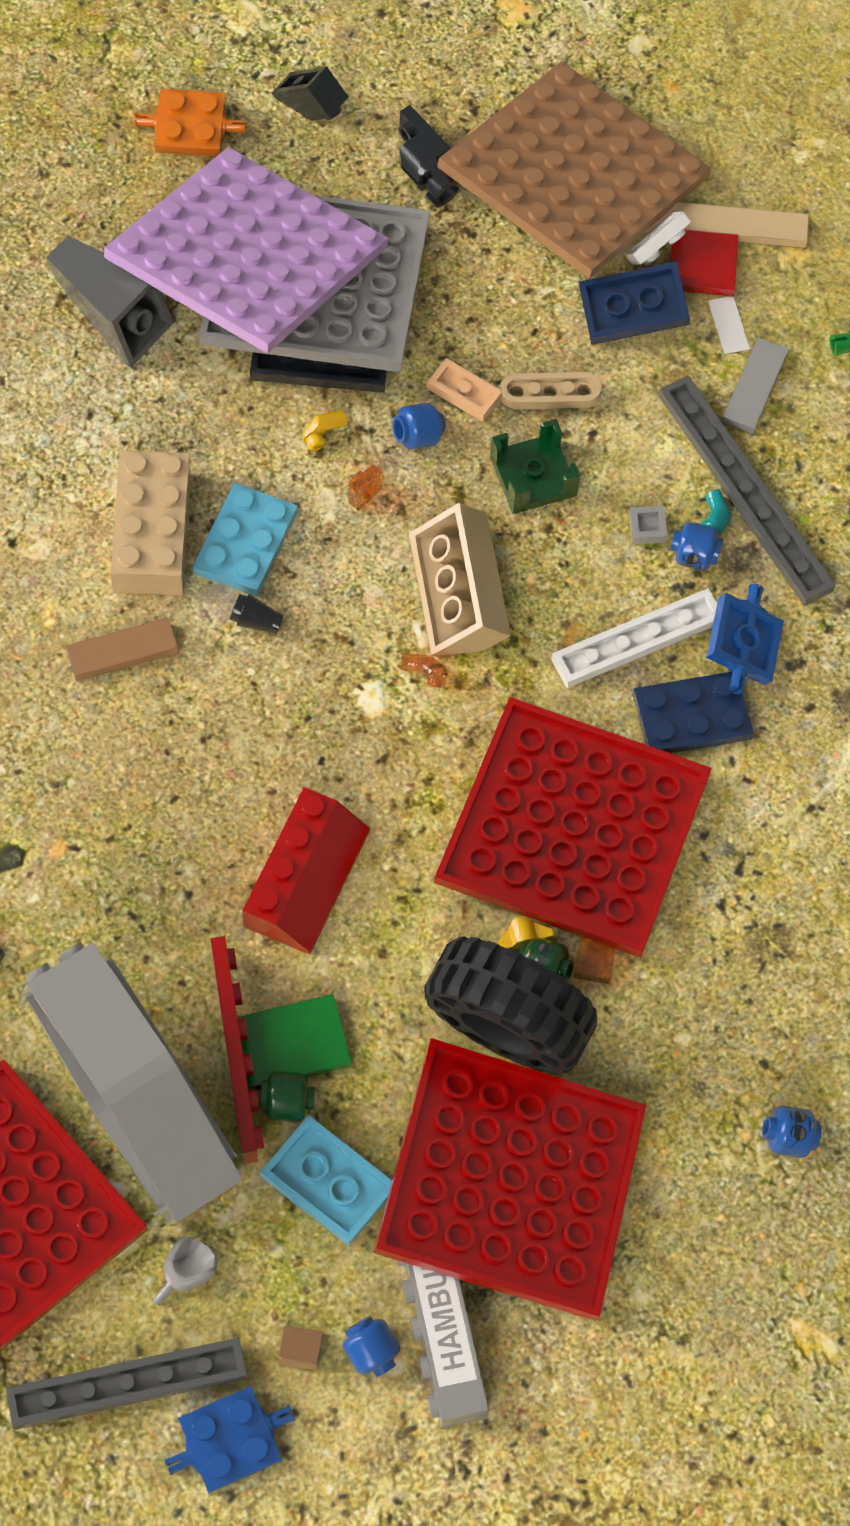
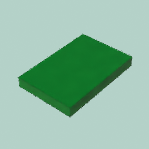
[237,994,352,1090]

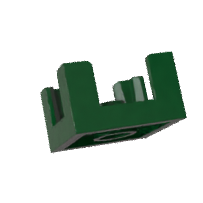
[490,419,580,514]

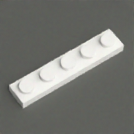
[551,588,717,688]

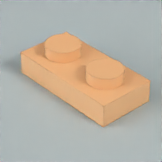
[427,358,502,422]

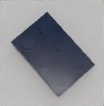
[578,261,690,345]
[632,672,754,754]

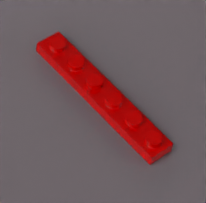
[210,936,264,1164]

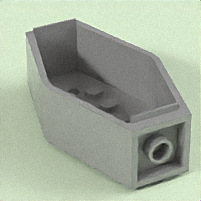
[20,942,243,1225]

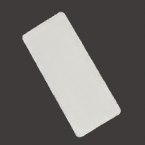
[708,296,750,354]

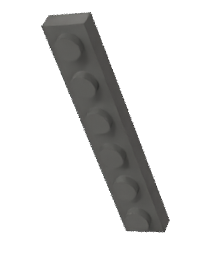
[6,1337,247,1430]

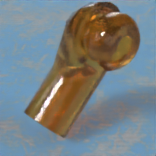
[401,653,448,688]

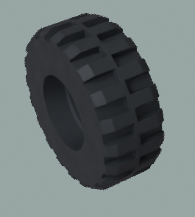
[424,936,597,1075]

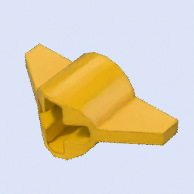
[497,916,554,949]

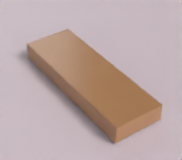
[66,618,179,681]

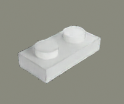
[624,212,691,266]

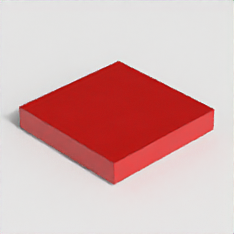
[670,229,738,296]

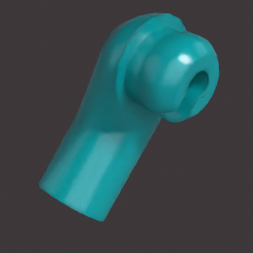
[701,489,731,534]

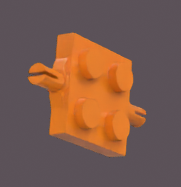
[134,88,246,156]

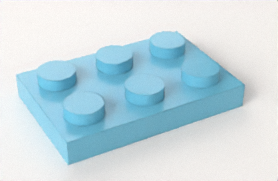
[193,482,298,597]
[260,1115,392,1246]

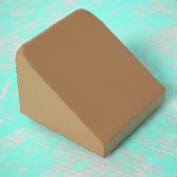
[278,1326,323,1371]

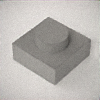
[629,506,668,544]

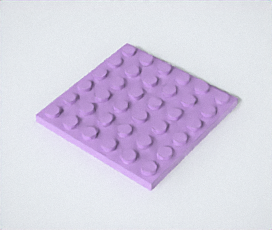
[104,147,388,353]

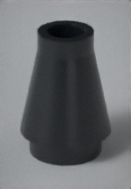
[229,594,284,635]

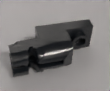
[398,105,459,208]

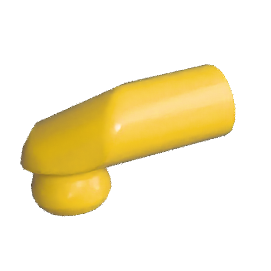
[303,410,347,451]

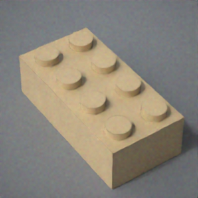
[110,451,191,596]

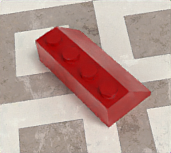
[242,787,370,955]

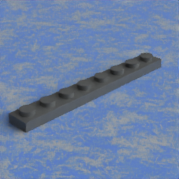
[659,375,835,606]

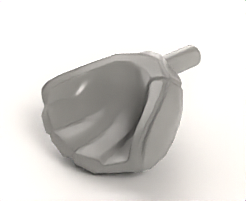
[152,1236,218,1306]

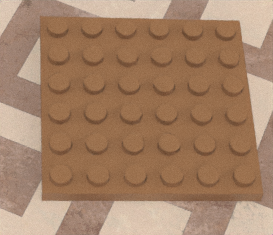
[437,61,711,279]

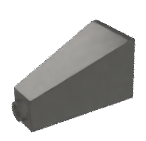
[46,236,174,368]

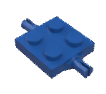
[706,584,784,694]
[164,1386,295,1494]

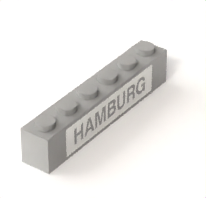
[397,1261,488,1428]

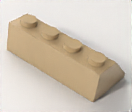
[409,503,511,657]

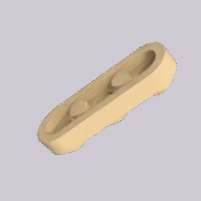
[500,372,602,410]

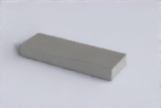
[722,337,789,434]

